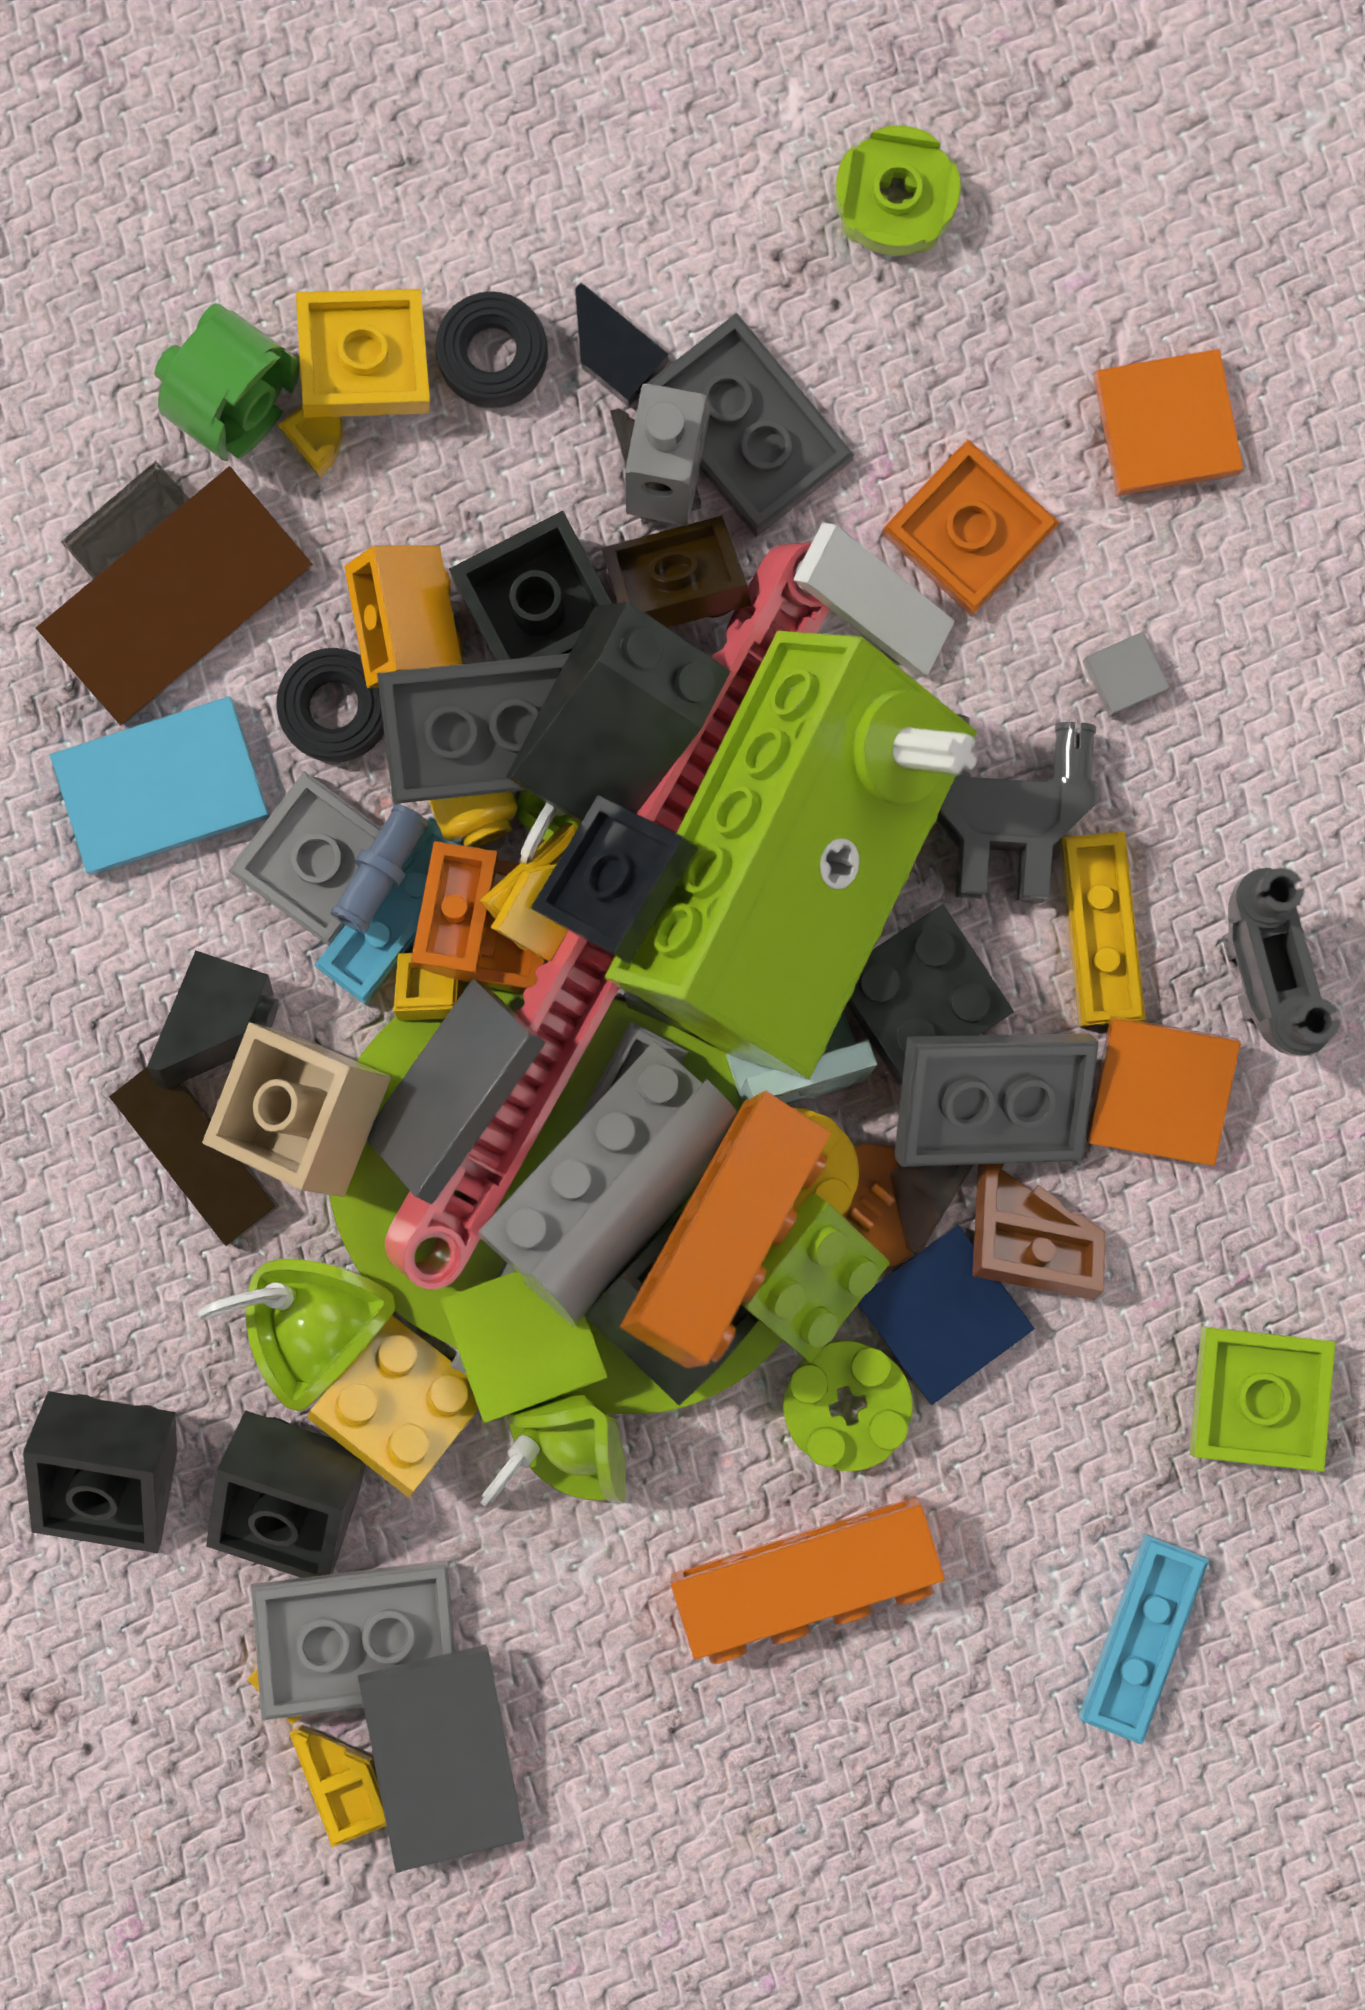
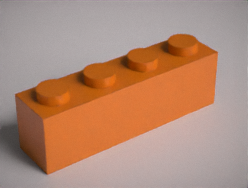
[620,1090,831,1369]
[670,1496,946,1664]

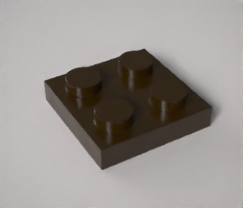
[602,515,751,628]

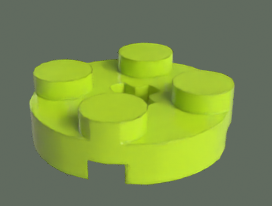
[835,125,961,256]
[783,1340,913,1472]

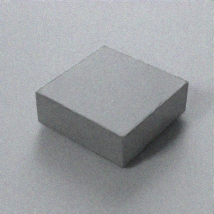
[1083,631,1170,717]

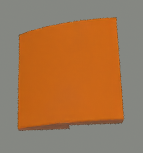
[411,841,546,994]

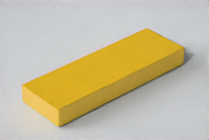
[1059,831,1146,1027]

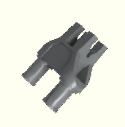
[936,714,1101,903]
[1222,868,1341,1057]

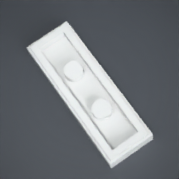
[793,523,955,676]

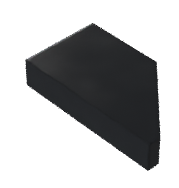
[575,282,669,407]

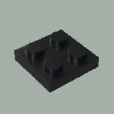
[530,796,698,964]

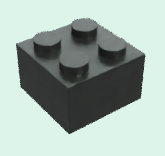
[449,510,612,661]
[846,904,1014,1086]

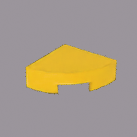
[278,405,343,478]

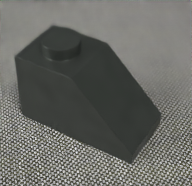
[147,950,279,1089]

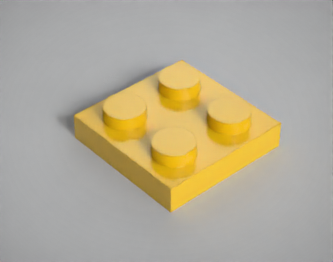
[295,289,430,418]
[307,1315,479,1498]

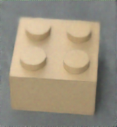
[202,1022,391,1197]

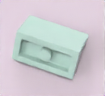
[726,1011,877,1105]

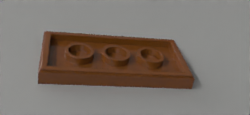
[35,466,313,726]

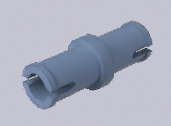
[330,804,430,934]

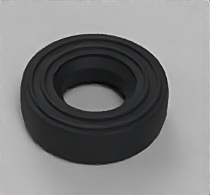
[435,291,548,408]
[276,648,384,763]

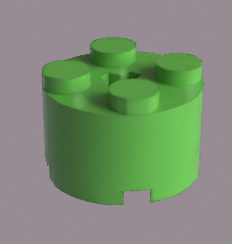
[154,303,300,461]

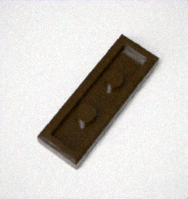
[109,1067,280,1247]

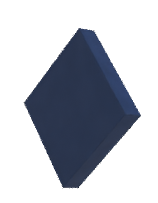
[858,1224,1035,1405]

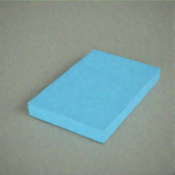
[50,696,270,876]

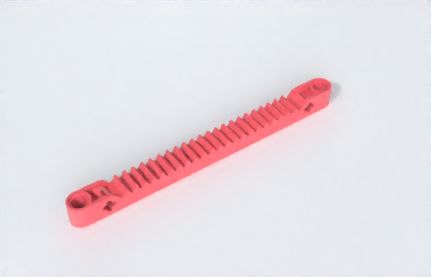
[385,542,831,1290]

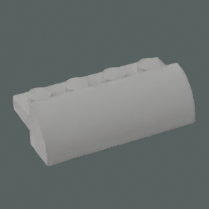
[477,1041,738,1327]

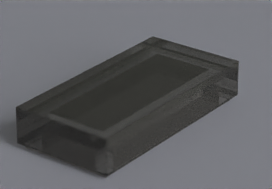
[61,460,189,579]

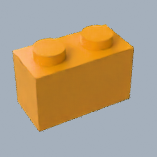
[344,545,463,688]

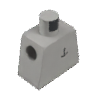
[625,384,711,526]

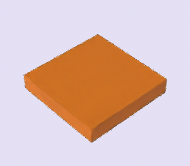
[1093,349,1244,497]
[881,439,1060,618]
[1086,1016,1241,1166]

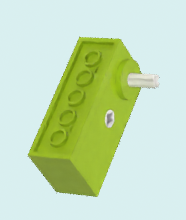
[605,631,978,1080]

